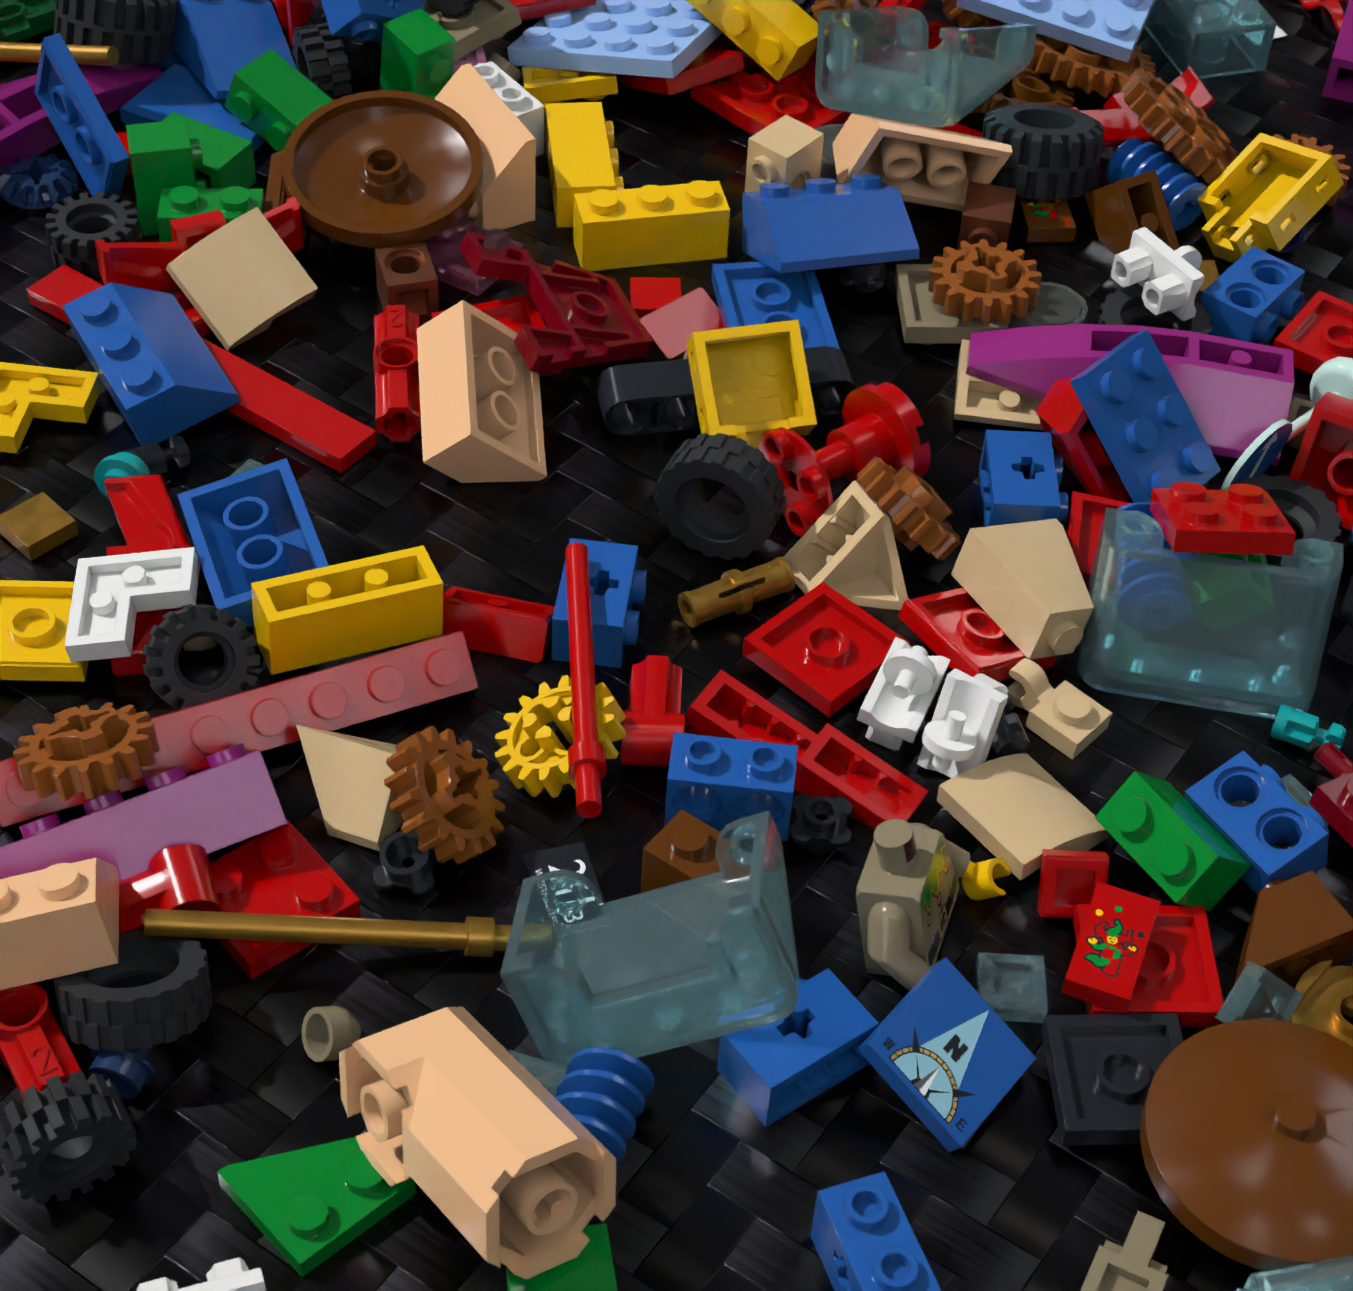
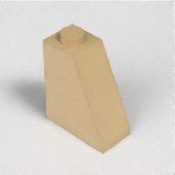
[951,519,1094,660]

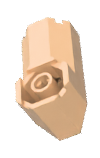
[339,1007,616,1280]

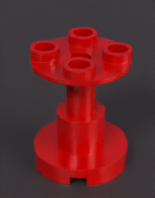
[759,382,931,537]

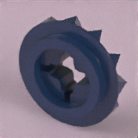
[0,153,78,209]

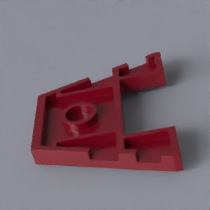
[459,232,654,373]

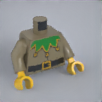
[856,819,1011,991]

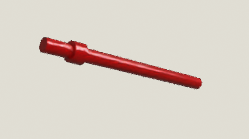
[565,542,607,818]

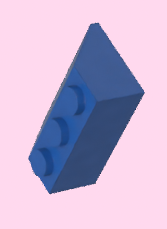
[742,174,920,273]
[62,282,241,446]
[177,458,329,628]

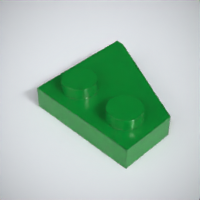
[217,1137,416,1277]

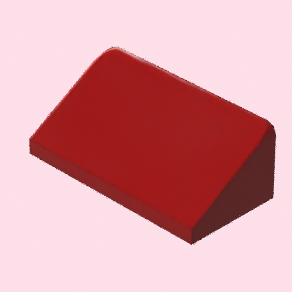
[432,586,555,663]

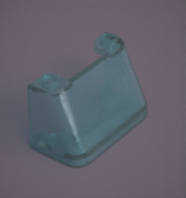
[815,6,1037,128]
[1077,507,1343,719]
[500,811,800,1071]

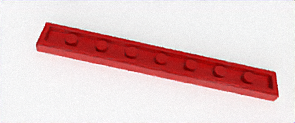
[27,264,377,473]

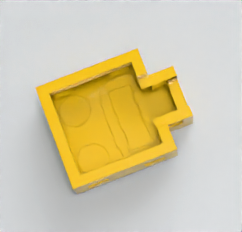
[1197,133,1344,263]
[686,319,817,449]

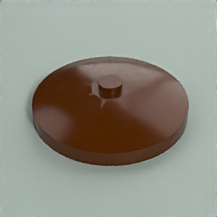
[282,90,483,248]
[1140,1019,1353,1277]

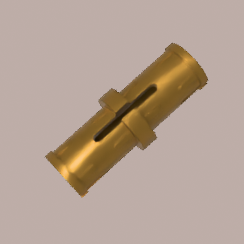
[678,556,795,628]

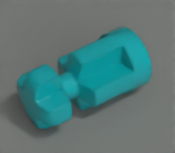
[1270,704,1346,749]

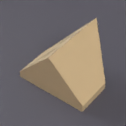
[783,480,909,611]
[296,725,404,851]

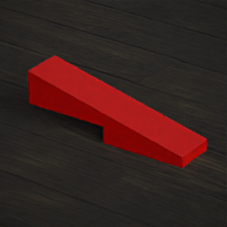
[684,669,928,829]

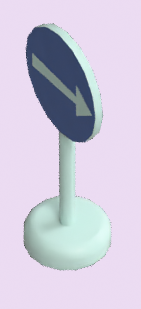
[1221,357,1353,490]

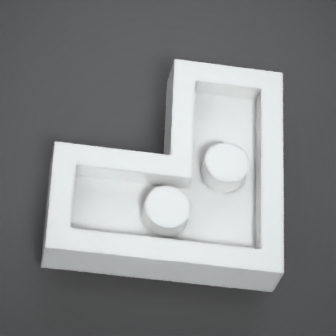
[65,547,200,662]

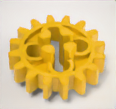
[495,675,627,798]

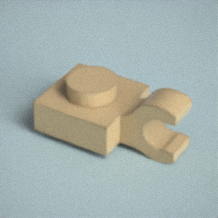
[1007,658,1112,760]

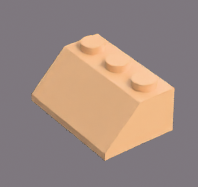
[435,63,536,235]
[832,113,1012,211]
[417,300,547,483]
[0,858,119,990]

